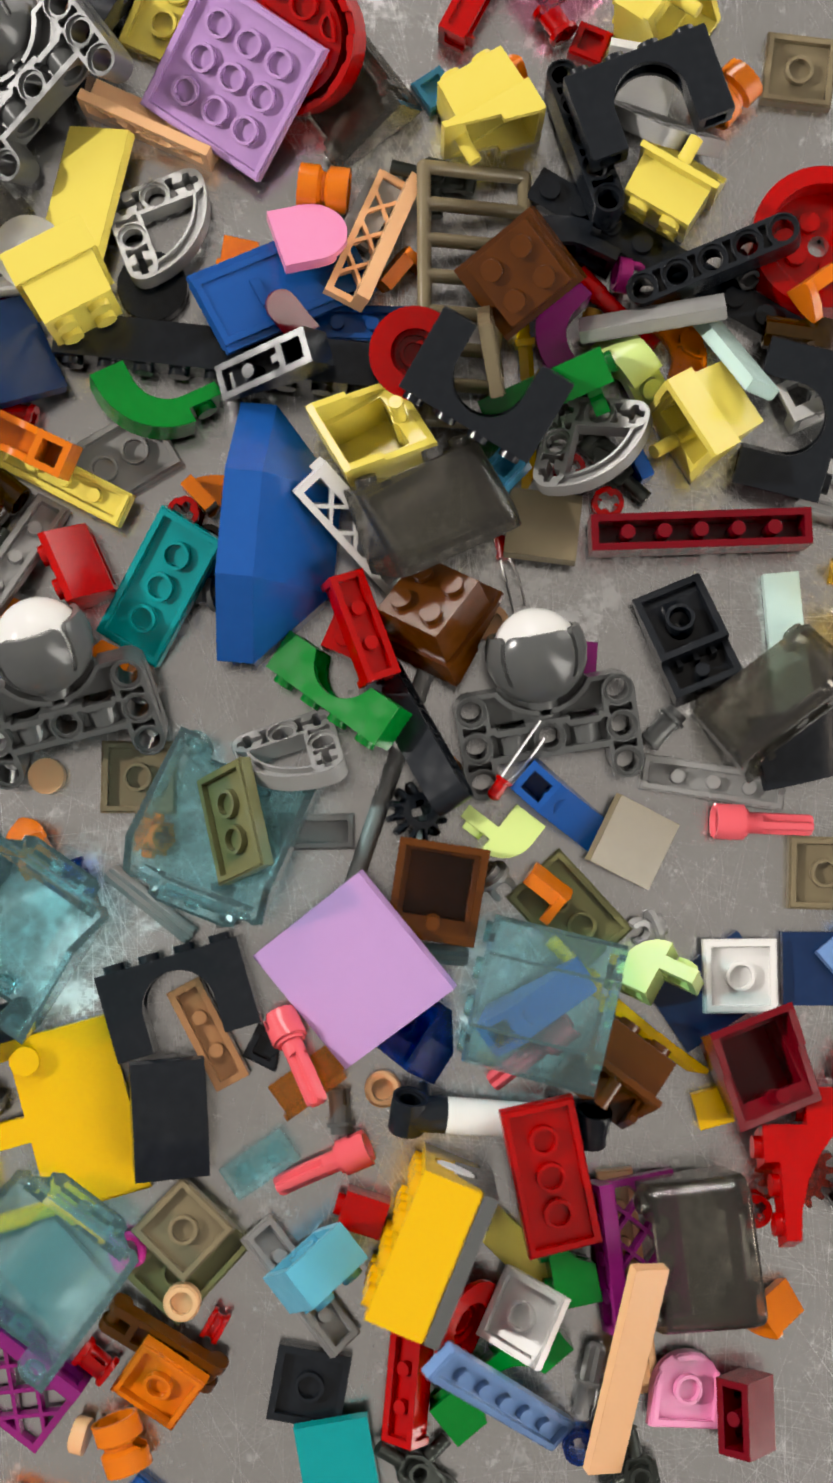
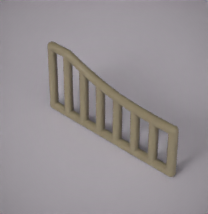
[417,159,532,429]

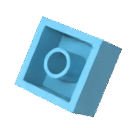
[263,1221,368,1314]

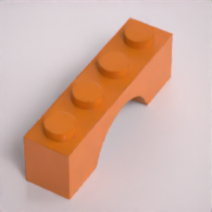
[0,409,83,481]

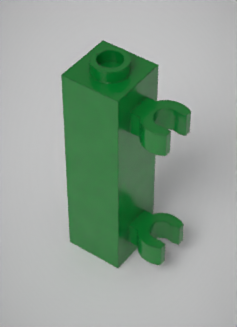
[477,346,618,417]

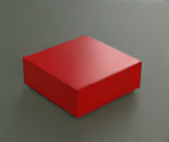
[567,21,614,67]

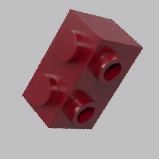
[716,1367,776,1463]

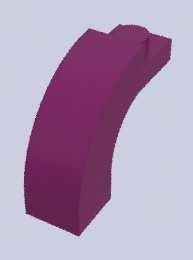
[533,282,602,397]

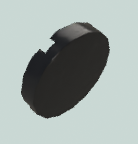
[117,252,189,321]

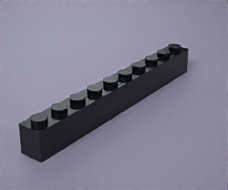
[51,316,379,396]

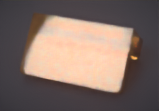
[268,1045,349,1122]

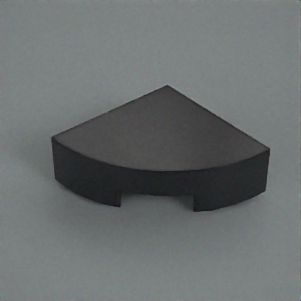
[242,1022,280,1072]

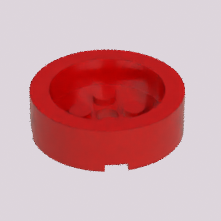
[255,0,366,117]
[744,166,833,319]

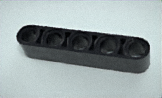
[544,59,625,231]
[626,212,801,308]
[365,657,474,817]

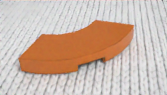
[653,326,707,379]

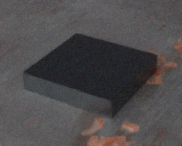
[266,1340,353,1424]

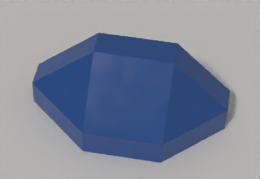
[215,402,343,667]

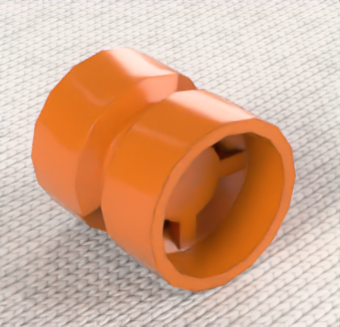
[714,58,763,130]
[296,162,352,216]
[91,1407,153,1481]

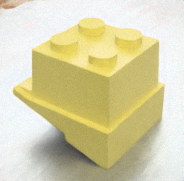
[612,0,721,43]
[436,45,546,166]
[623,134,728,243]
[0,214,123,346]
[649,361,764,484]
[305,383,438,502]

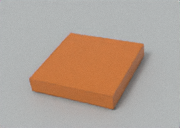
[110,1334,210,1431]

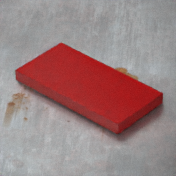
[498,1093,603,1260]

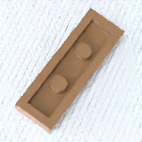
[166,976,251,1092]

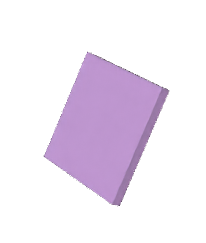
[140,0,330,182]
[253,869,457,1070]

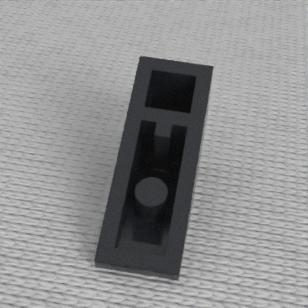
[214,326,335,402]

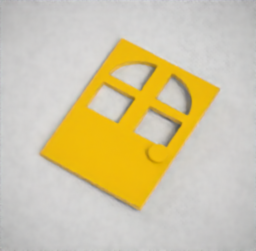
[0,1014,153,1231]

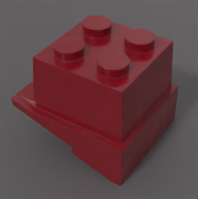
[699,1001,822,1133]

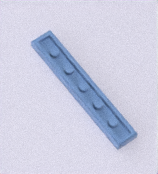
[421,1340,576,1452]

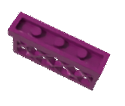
[590,1167,692,1336]
[0,1305,92,1454]

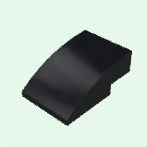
[632,573,744,708]
[748,697,833,791]
[129,1055,210,1184]

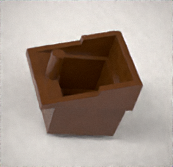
[453,206,587,341]
[377,554,504,687]
[390,836,490,948]
[551,1016,676,1129]

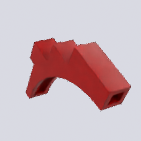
[750,1064,833,1247]

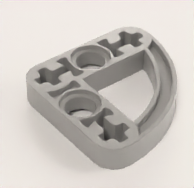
[614,100,726,159]
[112,168,211,289]
[533,397,653,496]
[231,709,348,791]

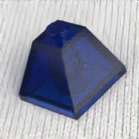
[377,1001,454,1085]

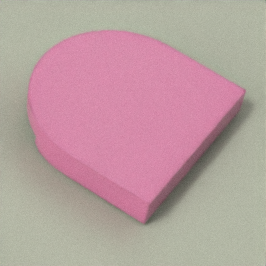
[267,204,347,274]
[645,1348,721,1429]

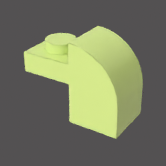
[591,335,665,406]
[460,804,546,858]
[612,939,704,1006]

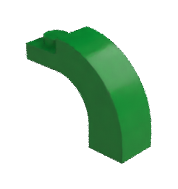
[90,360,221,440]

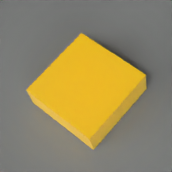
[689,1086,735,1131]

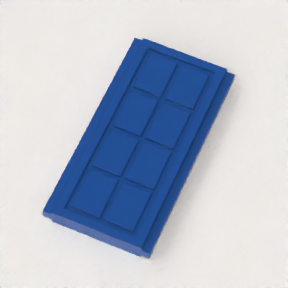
[186,241,377,356]

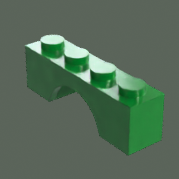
[266,630,413,751]
[538,1251,603,1309]
[429,1327,574,1447]

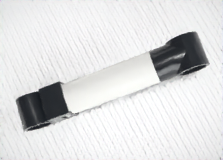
[388,1081,613,1152]

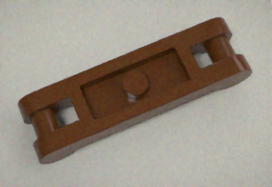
[98,1292,229,1394]

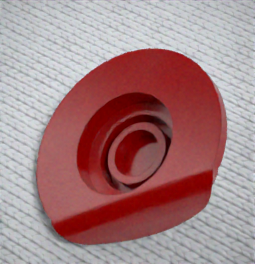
[369,306,440,399]
[435,1279,496,1354]

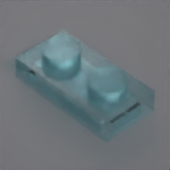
[219,1126,301,1201]

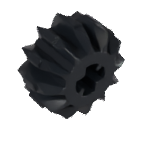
[386,781,448,840]

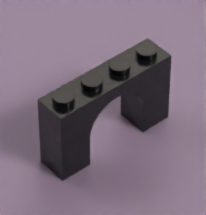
[563,23,735,173]
[399,305,575,464]
[732,335,833,503]
[94,930,264,1064]

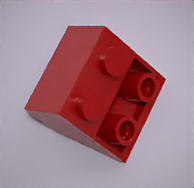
[37,523,118,611]

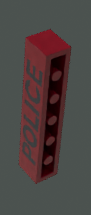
[587,507,813,558]

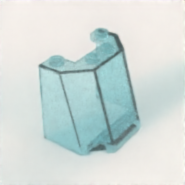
[123,726,318,927]
[0,833,110,1044]
[456,914,629,1097]
[0,1169,139,1394]

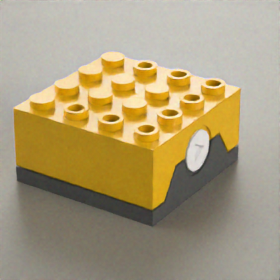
[361,1142,499,1351]

